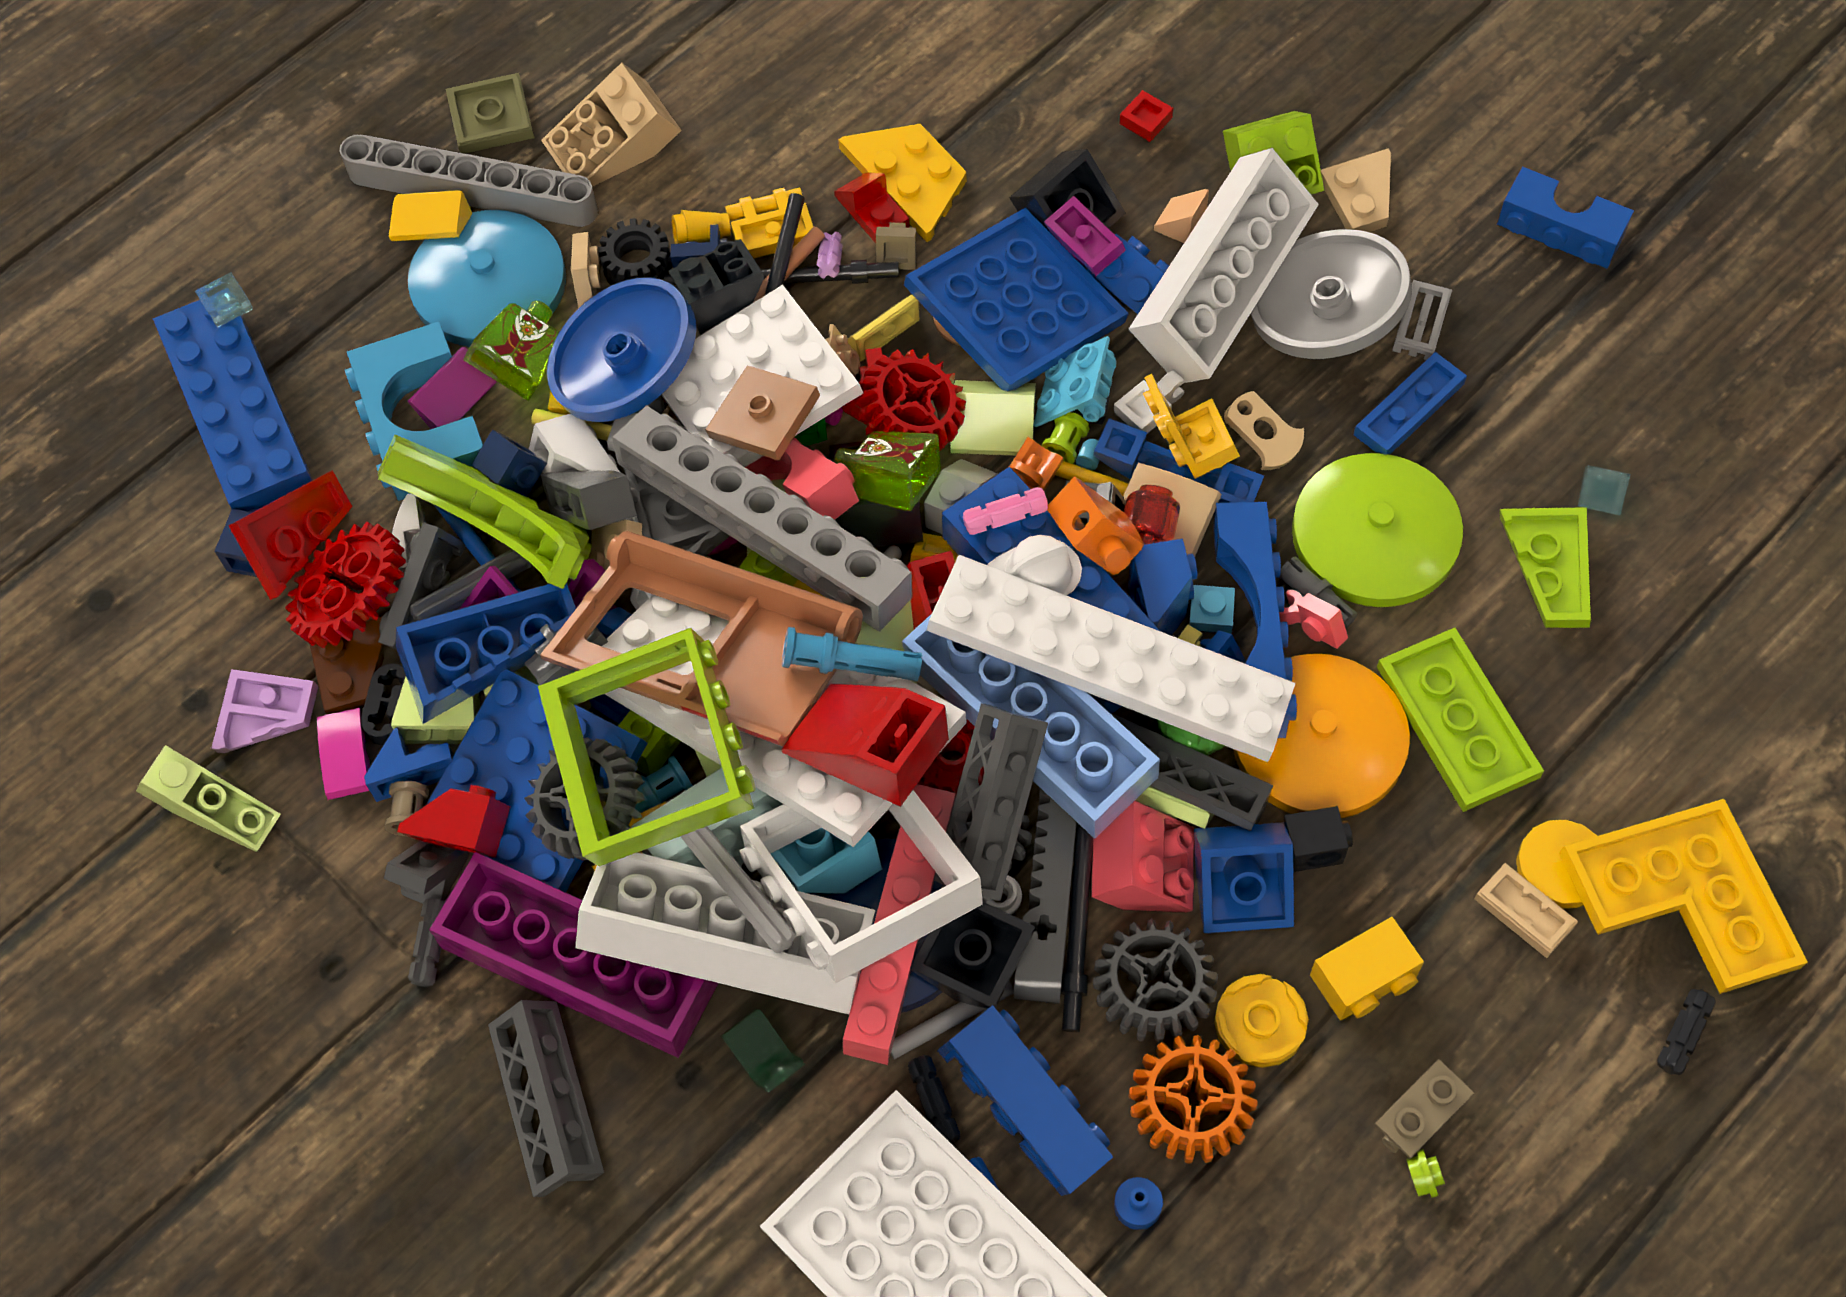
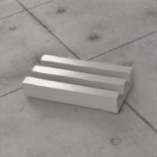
[1393,280,1452,360]

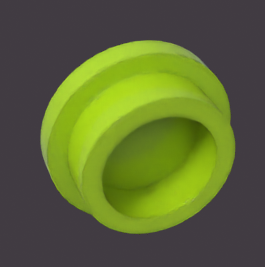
[1406,1149,1445,1198]

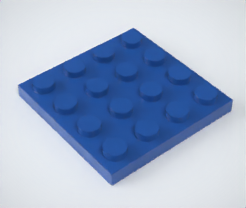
[904,207,1129,391]
[426,669,648,893]

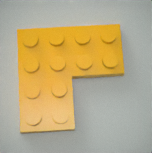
[1559,799,1808,994]

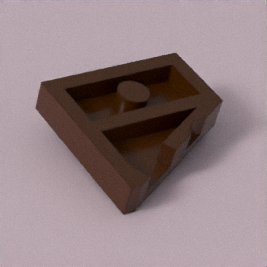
[310,617,384,715]

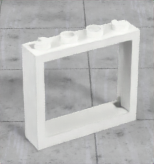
[739,790,983,983]

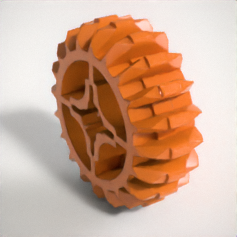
[1129,1035,1258,1164]

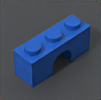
[1497,167,1634,269]

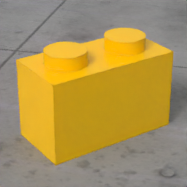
[1310,917,1424,1021]

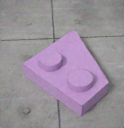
[212,669,318,753]

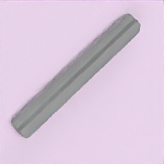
[680,826,796,953]

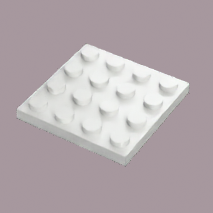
[661,285,863,467]

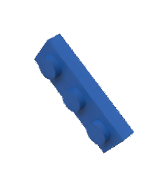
[1353,352,1467,455]

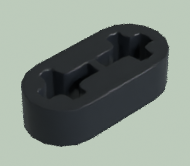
[361,663,406,745]

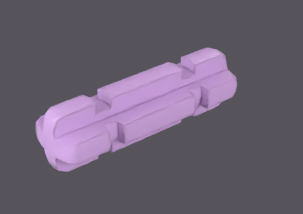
[816,231,843,279]

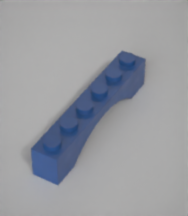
[1213,502,1297,738]

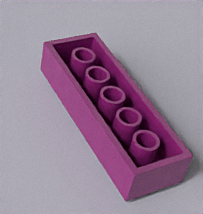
[429,852,718,1058]

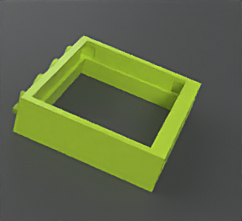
[538,628,756,866]

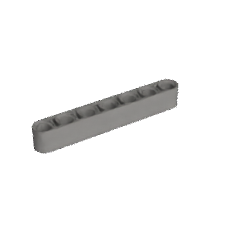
[339,135,598,227]

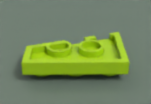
[1500,507,1591,628]

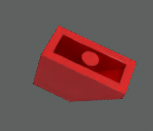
[397,785,511,858]

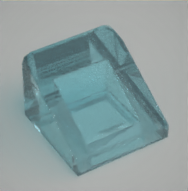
[1578,465,1631,515]

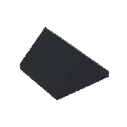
[911,901,1035,1009]

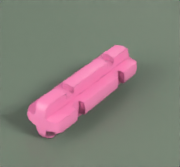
[963,487,1048,535]

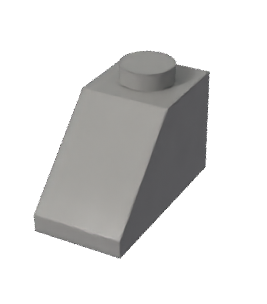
[924,459,998,534]

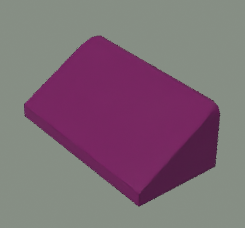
[407,347,498,429]

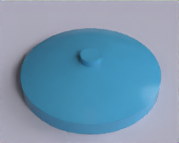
[408,210,566,348]

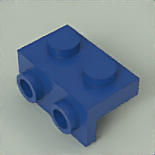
[1087,233,1169,314]

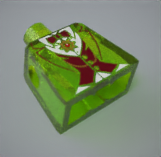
[463,300,559,401]
[834,431,941,511]

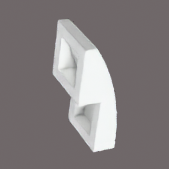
[392,494,425,572]

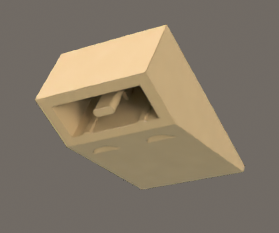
[541,63,682,187]

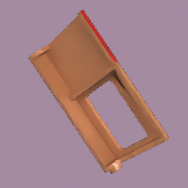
[540,531,863,746]

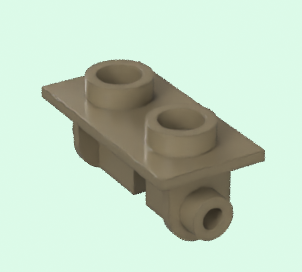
[1375,1059,1474,1158]

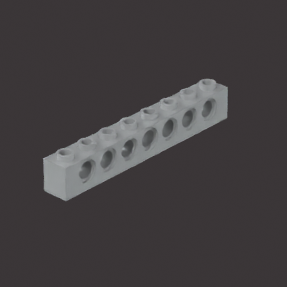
[612,405,912,632]

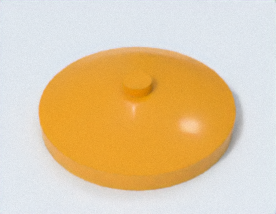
[1233,654,1410,818]

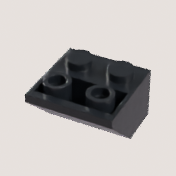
[669,239,764,336]

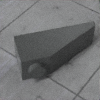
[541,470,638,530]

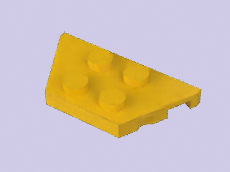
[838,124,967,242]

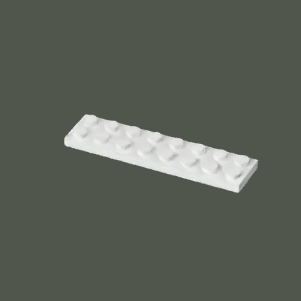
[926,555,1295,762]

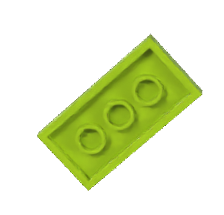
[1377,628,1544,812]

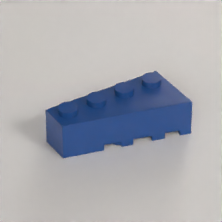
[396,583,576,724]
[937,1005,1113,1196]

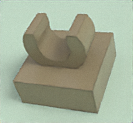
[876,222,917,270]

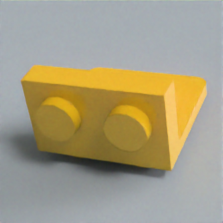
[1143,373,1240,479]

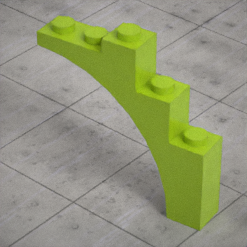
[378,434,592,589]

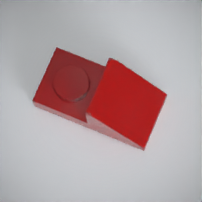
[834,173,910,243]

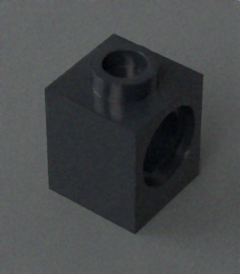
[1283,806,1353,872]

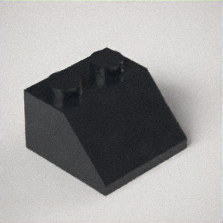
[1009,149,1126,236]

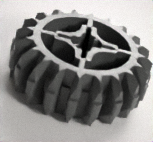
[524,738,646,861]
[1093,918,1218,1044]

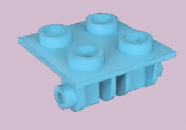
[1033,336,1117,427]

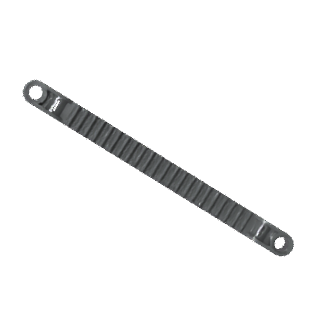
[1014,481,1101,1004]

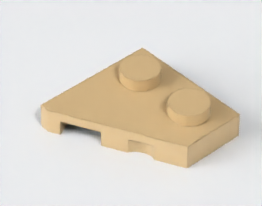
[571,232,601,309]

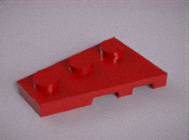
[228,470,353,600]

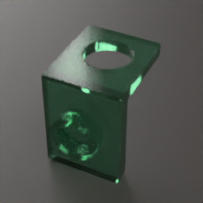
[721,1008,805,1093]

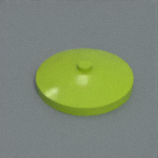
[1292,453,1463,607]

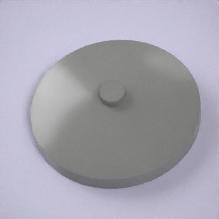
[1251,229,1412,359]

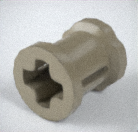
[385,781,429,837]

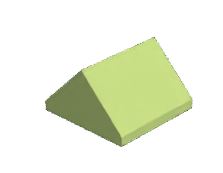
[951,380,1036,456]

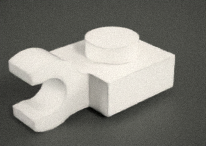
[1114,370,1184,433]

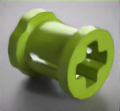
[1041,412,1090,464]

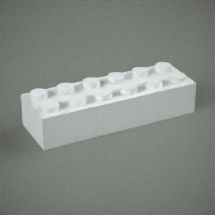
[1129,148,1319,383]
[575,852,875,1015]

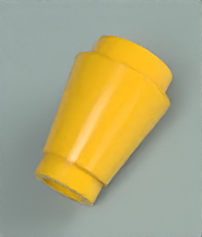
[672,210,731,244]

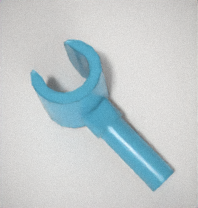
[1076,439,1100,470]

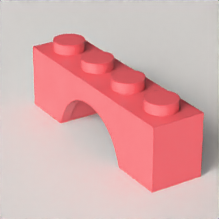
[745,437,859,520]

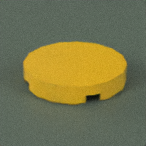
[1516,820,1597,909]
[1214,974,1308,1068]

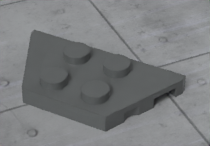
[624,468,730,556]

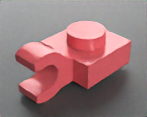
[1279,590,1348,649]

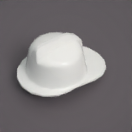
[987,535,1082,596]

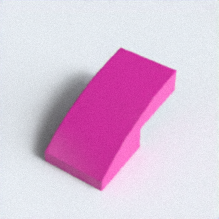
[317,708,370,800]

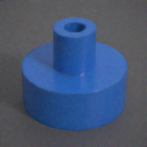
[1114,1177,1163,1230]

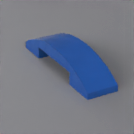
[1093,418,1264,503]

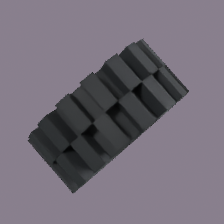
[598,218,672,285]

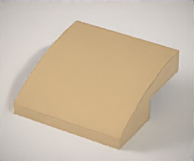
[1123,463,1222,557]

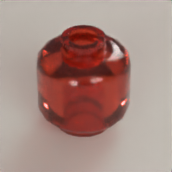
[1124,484,1181,545]

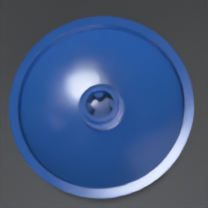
[547,278,696,422]

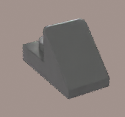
[384,841,469,904]

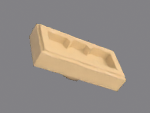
[1474,863,1578,958]

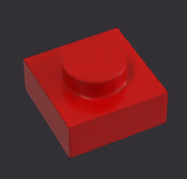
[1119,90,1174,142]

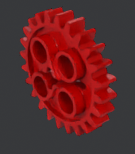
[285,522,406,648]

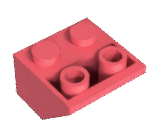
[1092,801,1194,913]

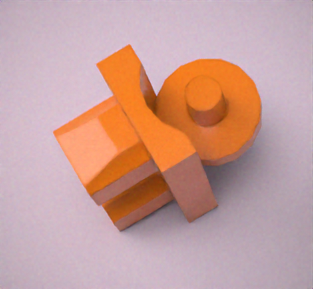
[1009,437,1064,491]

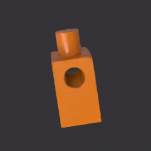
[1047,476,1144,575]

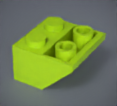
[1223,111,1324,194]

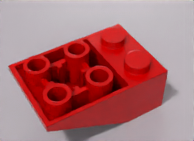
[781,684,949,807]

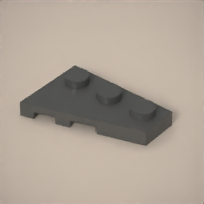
[378,522,466,650]

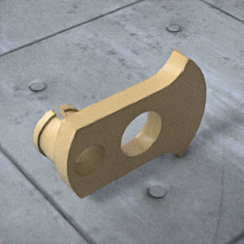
[1224,391,1304,470]

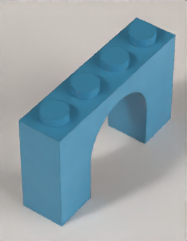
[345,321,483,501]

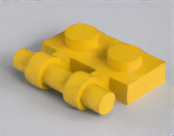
[725,187,814,259]

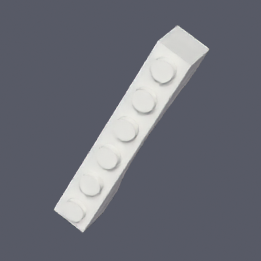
[529,413,653,610]

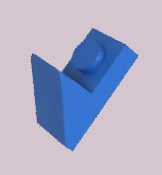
[364,728,454,802]

